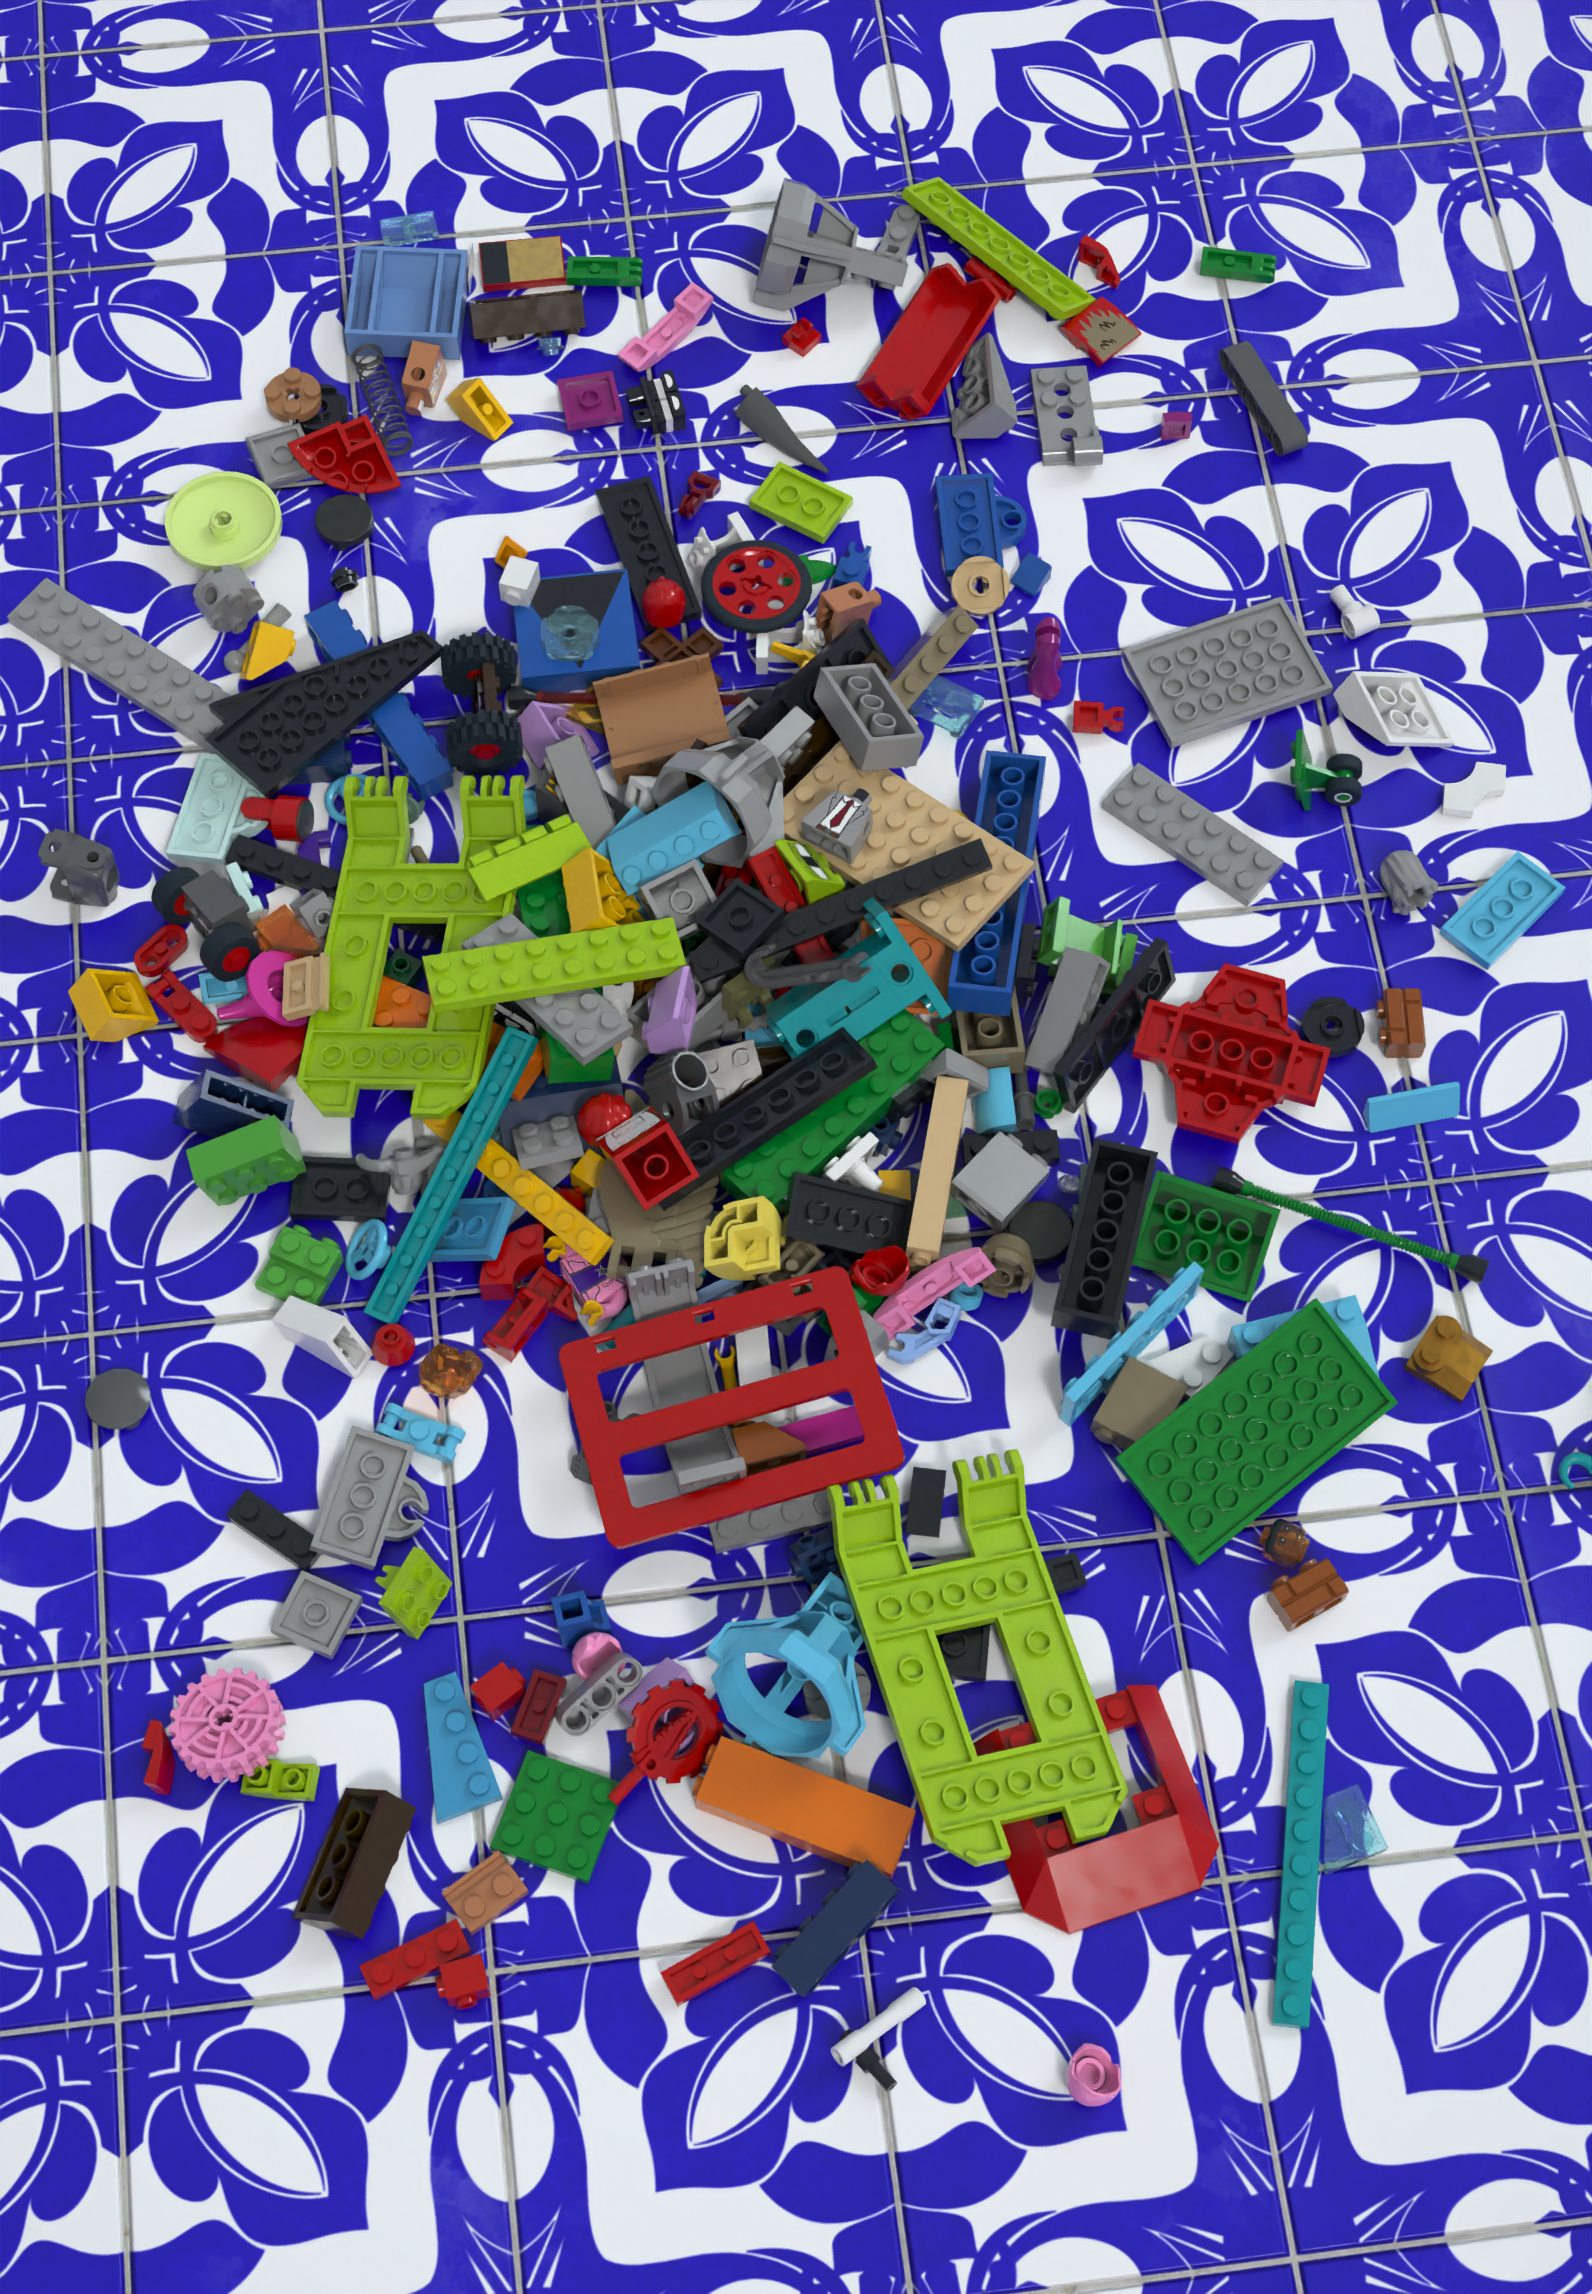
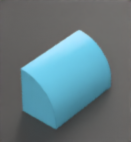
[972,1066,1016,1134]

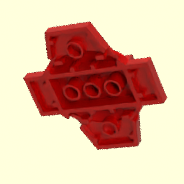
[1132,963,1331,1144]

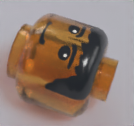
[1258,1519,1310,1568]

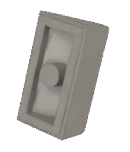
[923,1048,989,1099]

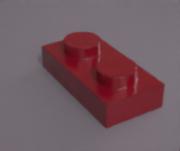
[510,1669,568,1746]

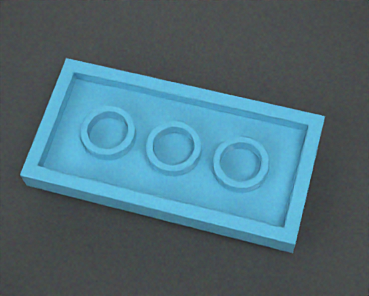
[1440,851,1566,970]

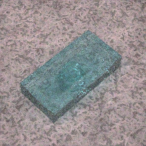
[379,211,439,247]

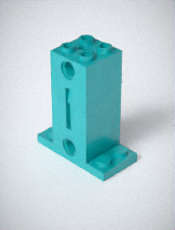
[765,897,952,1060]

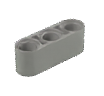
[555,1652,643,1736]

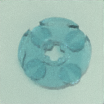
[540,605,600,662]

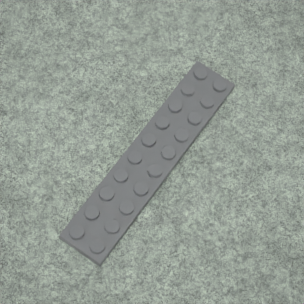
[7,578,231,754]

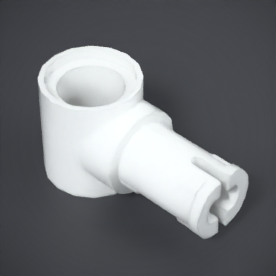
[1330,585,1380,639]

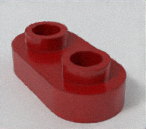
[134,924,189,978]

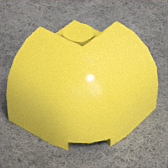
[704,1196,785,1281]

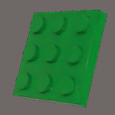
[490,1750,620,1885]

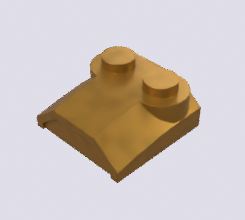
[1404,1315,1493,1403]

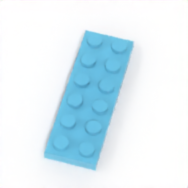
[1059,1261,1204,1427]

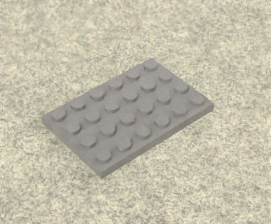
[1122,596,1333,748]

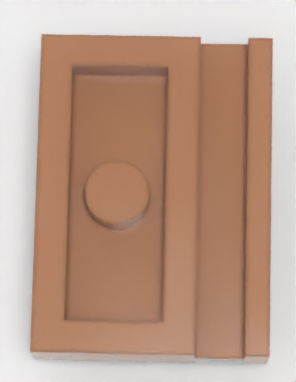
[441,1850,529,1936]

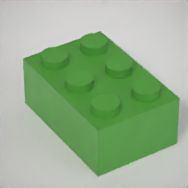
[186,1115,306,1206]

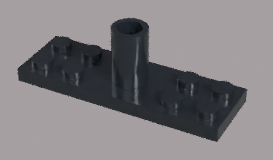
[737,618,891,741]
[1053,937,1176,1113]

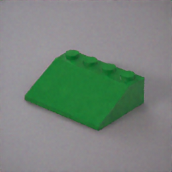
[1133,1170,1281,1302]

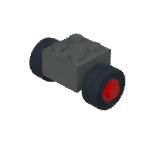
[151,867,260,982]

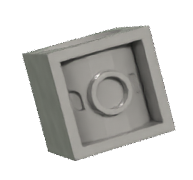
[636,858,717,942]

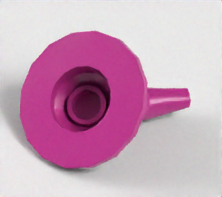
[216,950,310,1028]

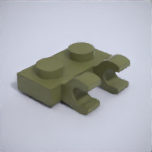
[722,957,776,1029]

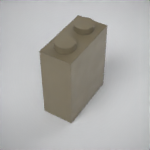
[1090,1356,1188,1450]

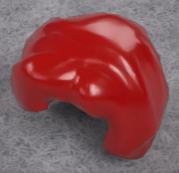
[576,1092,633,1148]

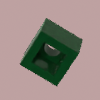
[383,949,425,989]

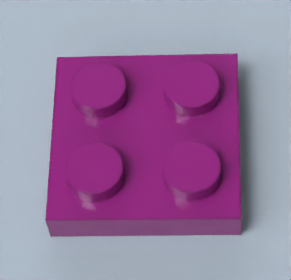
[557,371,623,431]

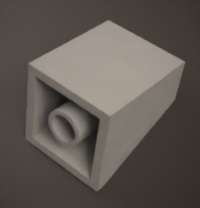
[951,1131,1050,1234]

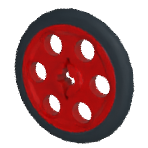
[701,540,812,634]

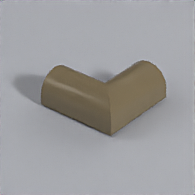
[758,1240,825,1324]

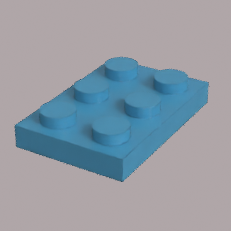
[428,1197,516,1262]

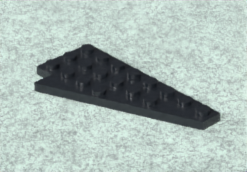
[205,630,443,799]

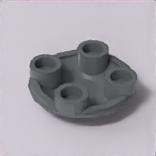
[85,1369,151,1429]

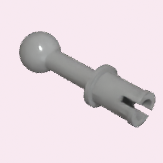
[224,603,292,673]

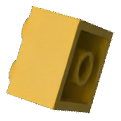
[68,968,159,1042]

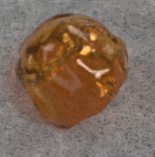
[418,1343,483,1399]

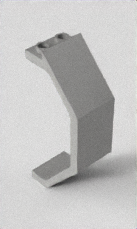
[625,1258,747,1495]

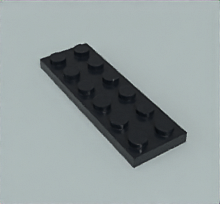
[595,476,702,633]

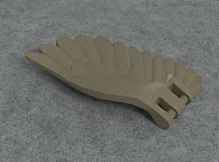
[599,1089,720,1288]

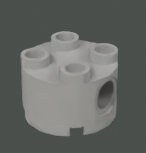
[193,565,264,634]

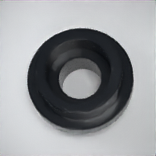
[330,567,359,592]

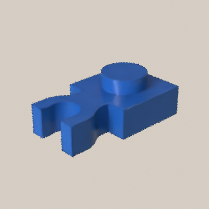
[833,541,872,587]

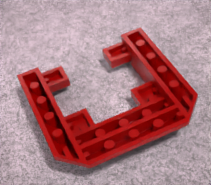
[973,1685,1220,1935]

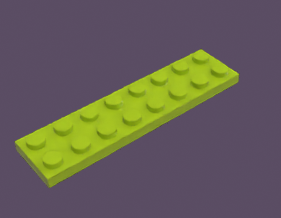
[901,177,1097,321]
[422,917,687,1013]

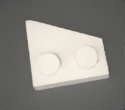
[1146,1335,1234,1400]

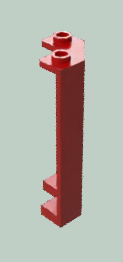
[856,263,1001,421]

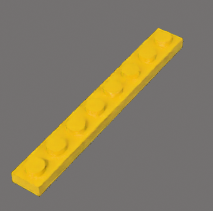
[423,1109,615,1266]

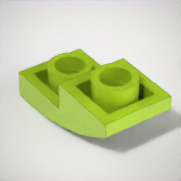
[240,1759,320,1801]

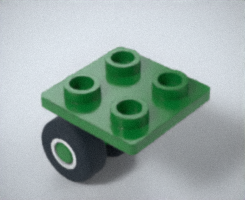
[1290,729,1363,811]

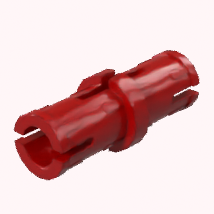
[964,257,1017,303]

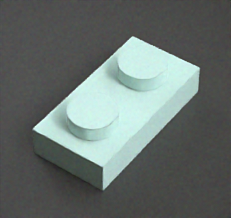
[225,862,264,928]

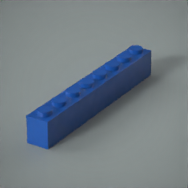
[304,600,455,801]

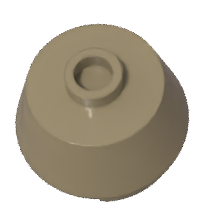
[980,1233,1035,1298]

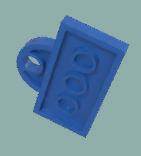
[935,473,1027,577]

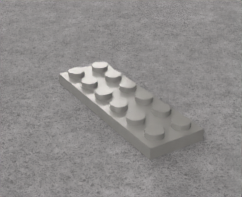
[1101,763,1284,907]
[462,913,633,1066]

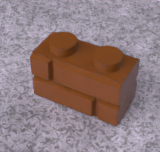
[1375,988,1426,1058]
[1267,1558,1349,1632]

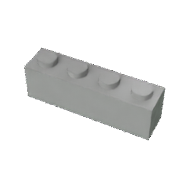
[543,734,617,850]
[1024,947,1111,1077]

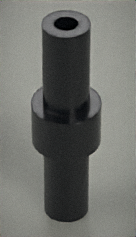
[839,2029,898,2092]

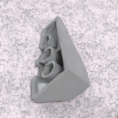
[951,332,1018,439]

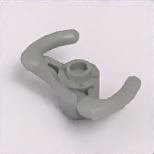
[355,1138,448,1195]

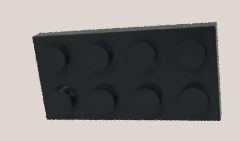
[781,1172,915,1256]

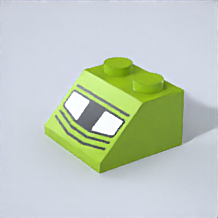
[774,839,846,906]

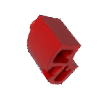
[479,1223,546,1301]

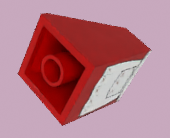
[596,1106,700,1211]

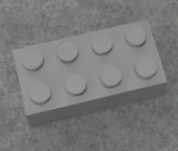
[813,663,924,771]

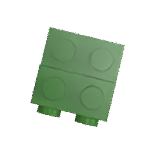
[255,1225,344,1306]

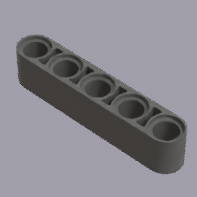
[1219,340,1308,456]

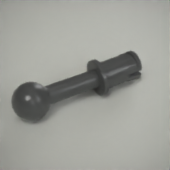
[1013,1050,1036,1130]

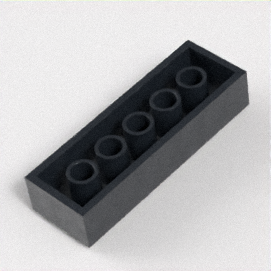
[1051,1138,1158,1340]

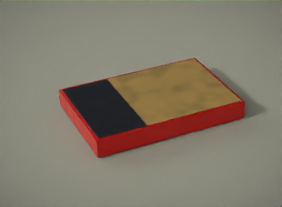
[479,236,566,292]

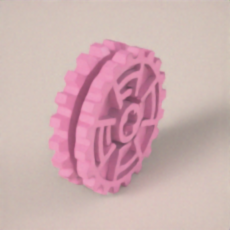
[168,1668,286,1783]

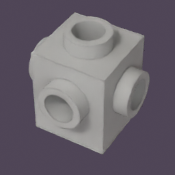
[289,888,334,939]

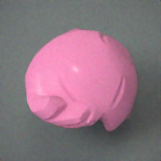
[572,1632,626,1688]
[1066,2043,1122,2107]

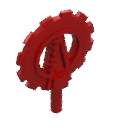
[607,1680,723,1806]

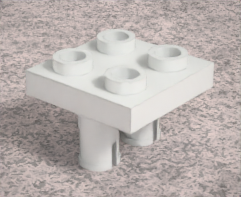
[820,1132,884,1192]

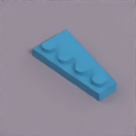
[424,1671,503,1825]

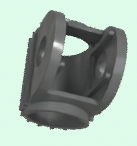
[643,1049,719,1135]

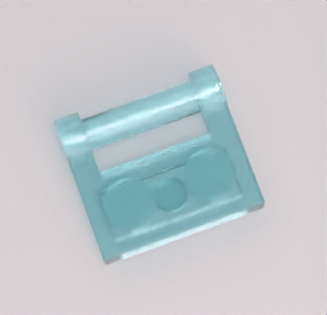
[907,675,984,739]

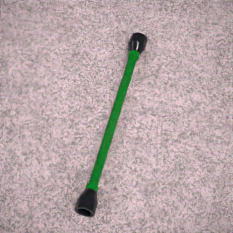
[1212,1166,1489,1284]

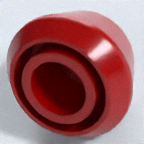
[371,1324,416,1366]

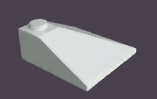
[1333,671,1455,747]

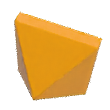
[494,536,528,569]

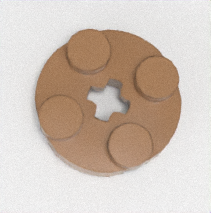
[264,367,322,423]

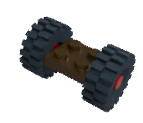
[440,632,523,776]

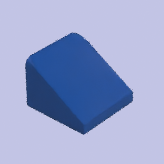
[1010,552,1052,597]

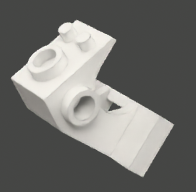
[687,511,764,579]
[756,610,825,674]

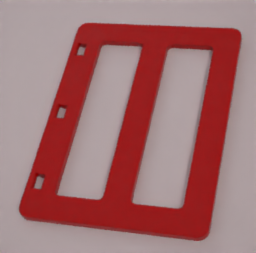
[559,1266,905,1549]

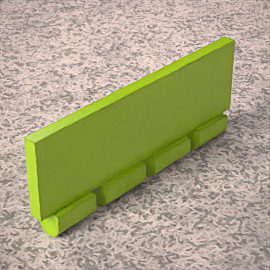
[467,814,593,903]

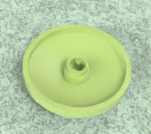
[165,471,283,573]

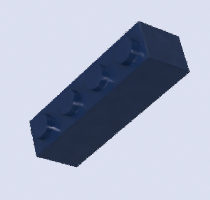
[771,1860,903,1998]

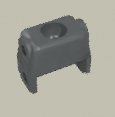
[38,828,121,907]

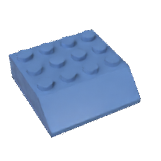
[344,245,468,360]

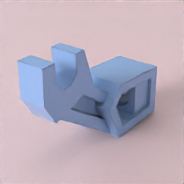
[887,1297,962,1365]

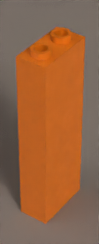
[692,1736,916,1880]

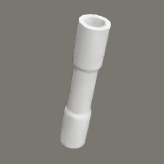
[831,1987,926,2066]

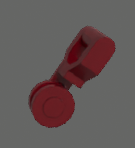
[678,470,721,519]

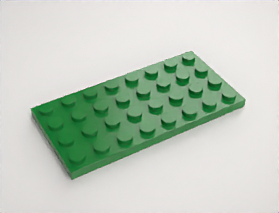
[1113,1298,1398,1566]

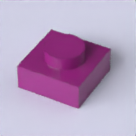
[1160,411,1192,440]

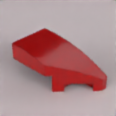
[1077,235,1121,289]
[526,1266,578,1323]
[142,1720,175,1796]

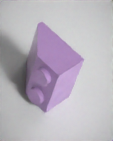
[517,701,600,771]
[642,966,698,1054]
[618,1657,718,1756]

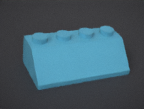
[607,781,742,896]

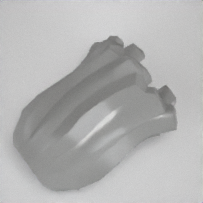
[1380,850,1438,915]

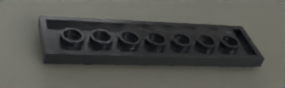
[658,1027,878,1211]

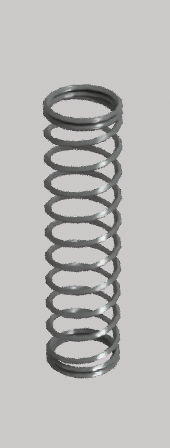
[352,344,414,456]

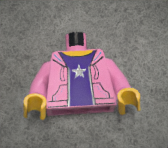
[543,1236,633,1326]

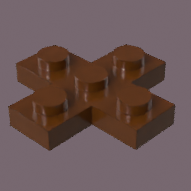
[640,627,724,689]

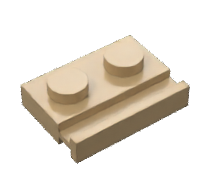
[282,952,330,1021]

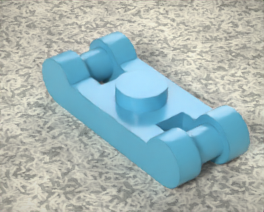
[374,1403,466,1464]

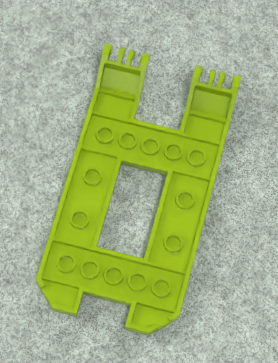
[296,775,526,1119]
[826,1449,1128,1867]

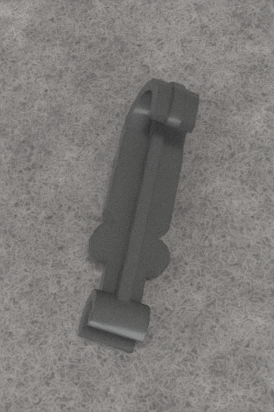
[745,943,873,989]

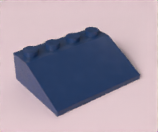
[499,1055,624,1164]

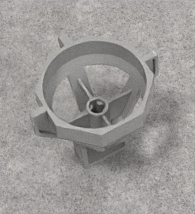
[753,178,908,311]
[651,706,815,868]

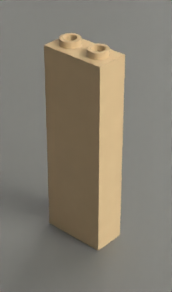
[906,1075,969,1276]

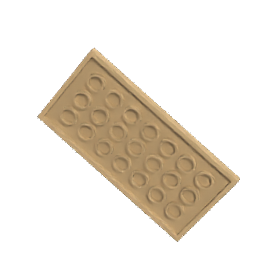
[783,740,1035,952]

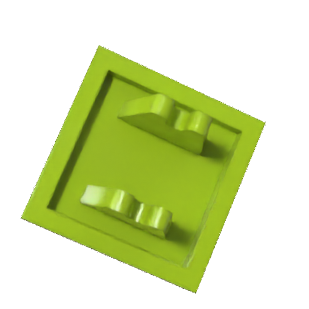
[375,1547,453,1640]

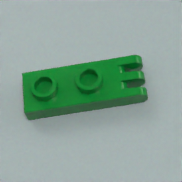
[1199,246,1277,284]
[567,256,643,287]

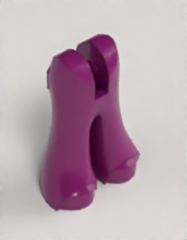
[1027,617,1062,700]

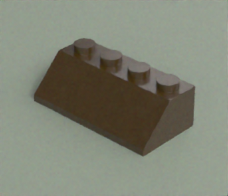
[469,289,586,344]
[292,1788,416,1939]

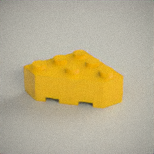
[561,847,645,933]

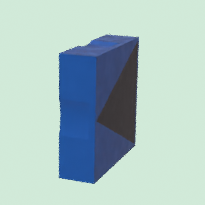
[513,569,640,696]

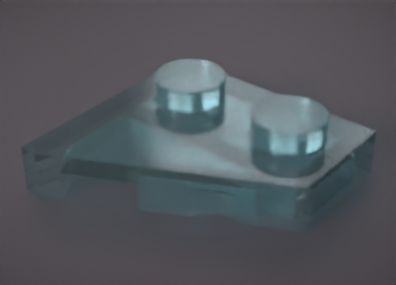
[1324,1784,1388,1875]

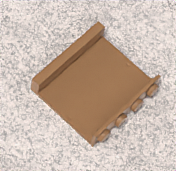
[592,653,731,786]

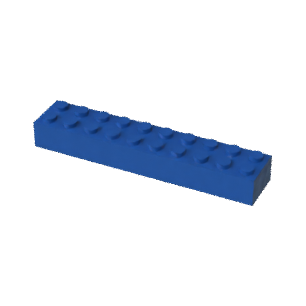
[947,750,1046,1016]

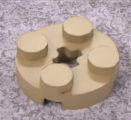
[950,556,1010,616]

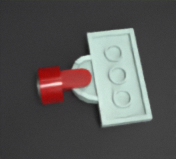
[165,753,314,866]

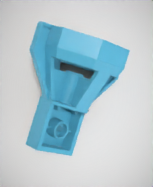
[705,1572,866,1758]

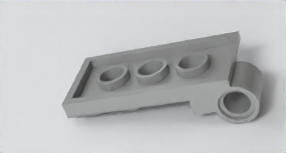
[1030,365,1103,467]

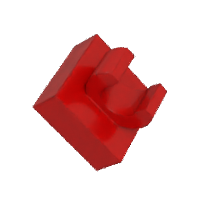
[782,317,821,358]

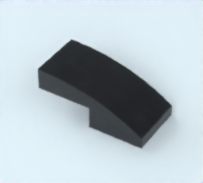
[906,1467,946,1538]

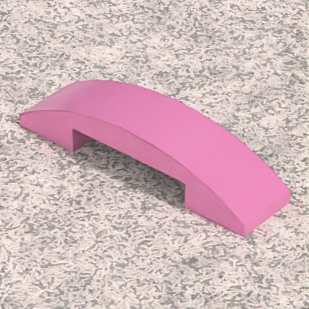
[617,282,714,372]
[872,1247,997,1341]

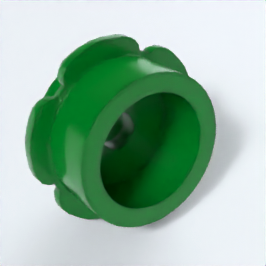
[1034,1089,1063,1119]

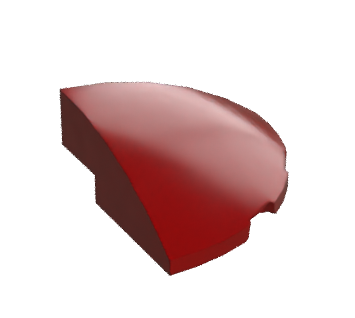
[287,414,402,494]
[203,1017,308,1093]

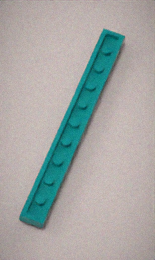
[364,1026,539,1324]
[1272,1680,1329,2030]

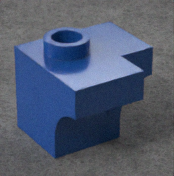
[551,1590,612,1647]

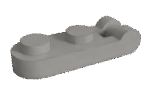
[876,205,920,260]

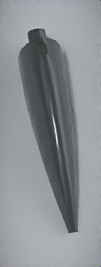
[735,384,829,473]

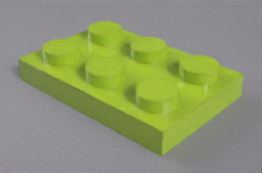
[749,461,853,544]

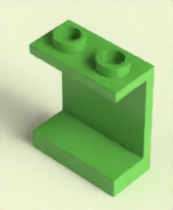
[1037,896,1124,983]

